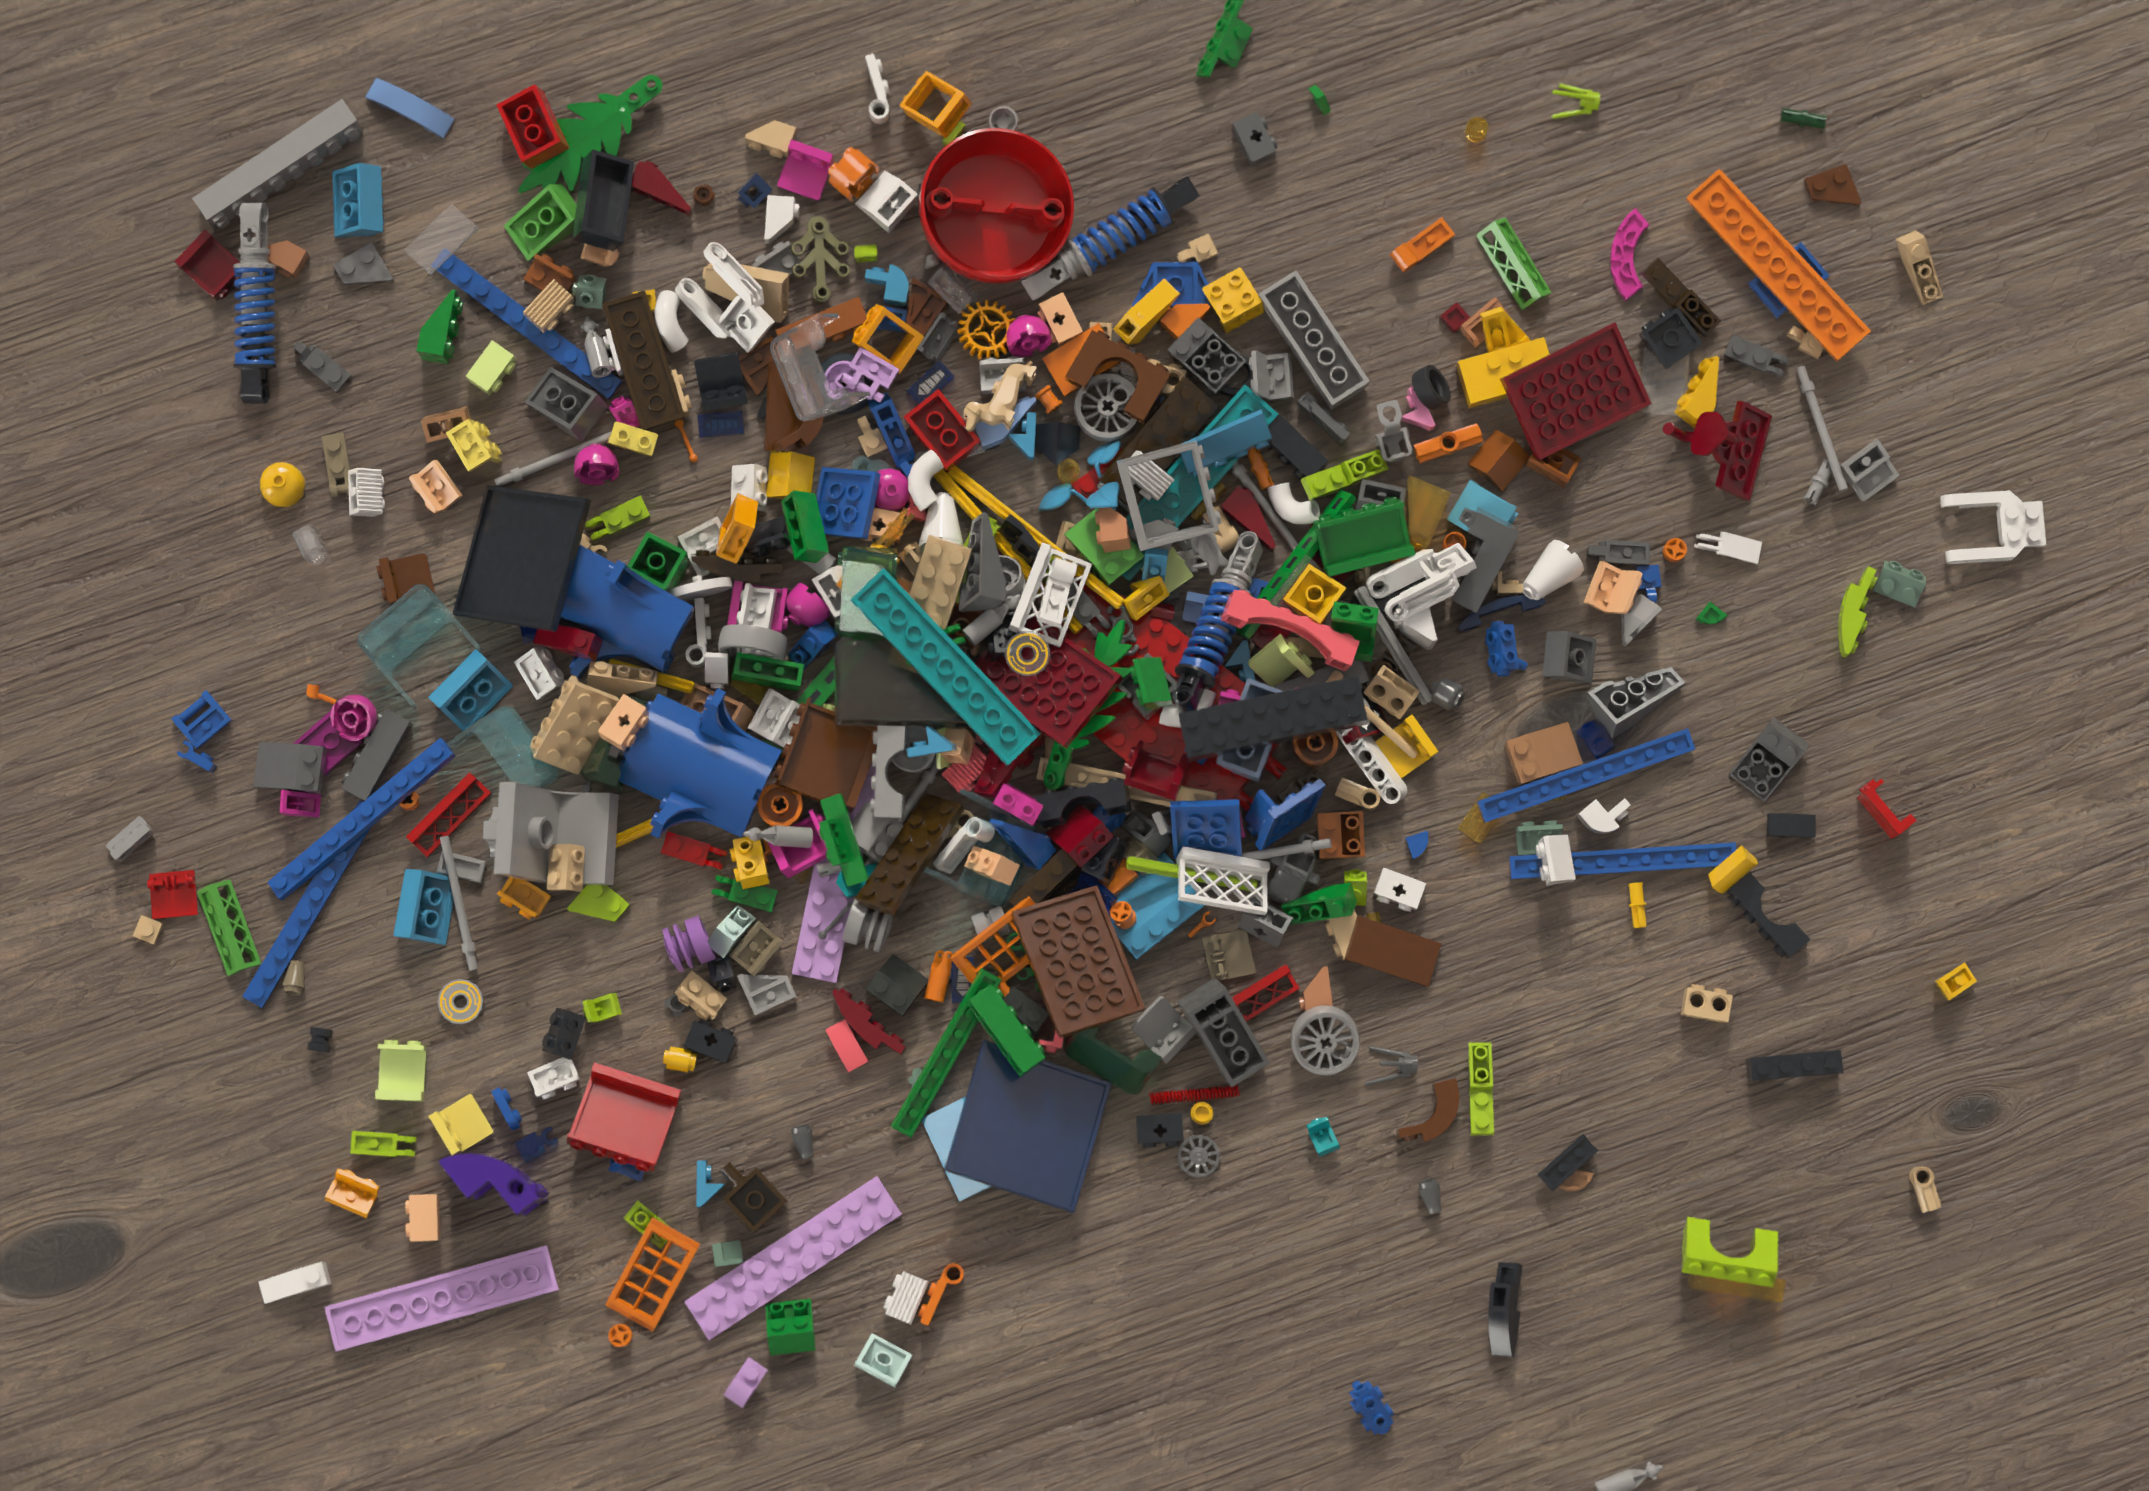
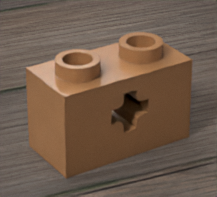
[421,406,471,443]

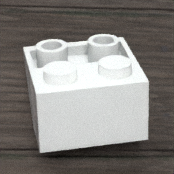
[855,171,918,233]
[812,560,858,621]
[1536,835,1576,886]

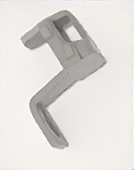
[1375,400,1412,462]

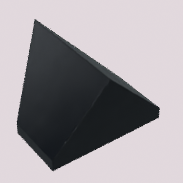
[1035,422,1080,465]

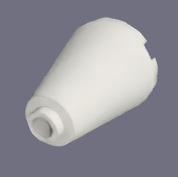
[919,492,964,553]
[1523,540,1584,600]

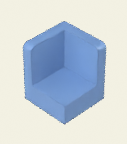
[1182,591,1210,623]

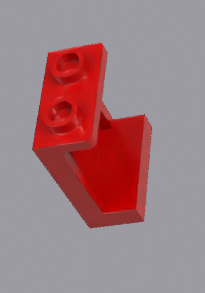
[1857,779,1917,839]

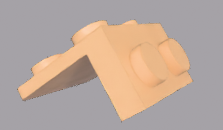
[1583,561,1642,614]

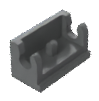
[917,312,960,365]

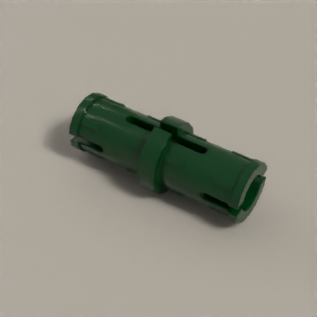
[1780,107,1827,130]

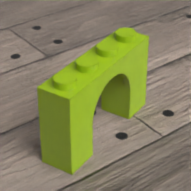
[1682,1217,1778,1287]

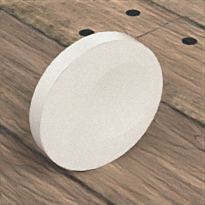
[667,575,733,601]

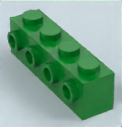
[967,984,1045,1078]

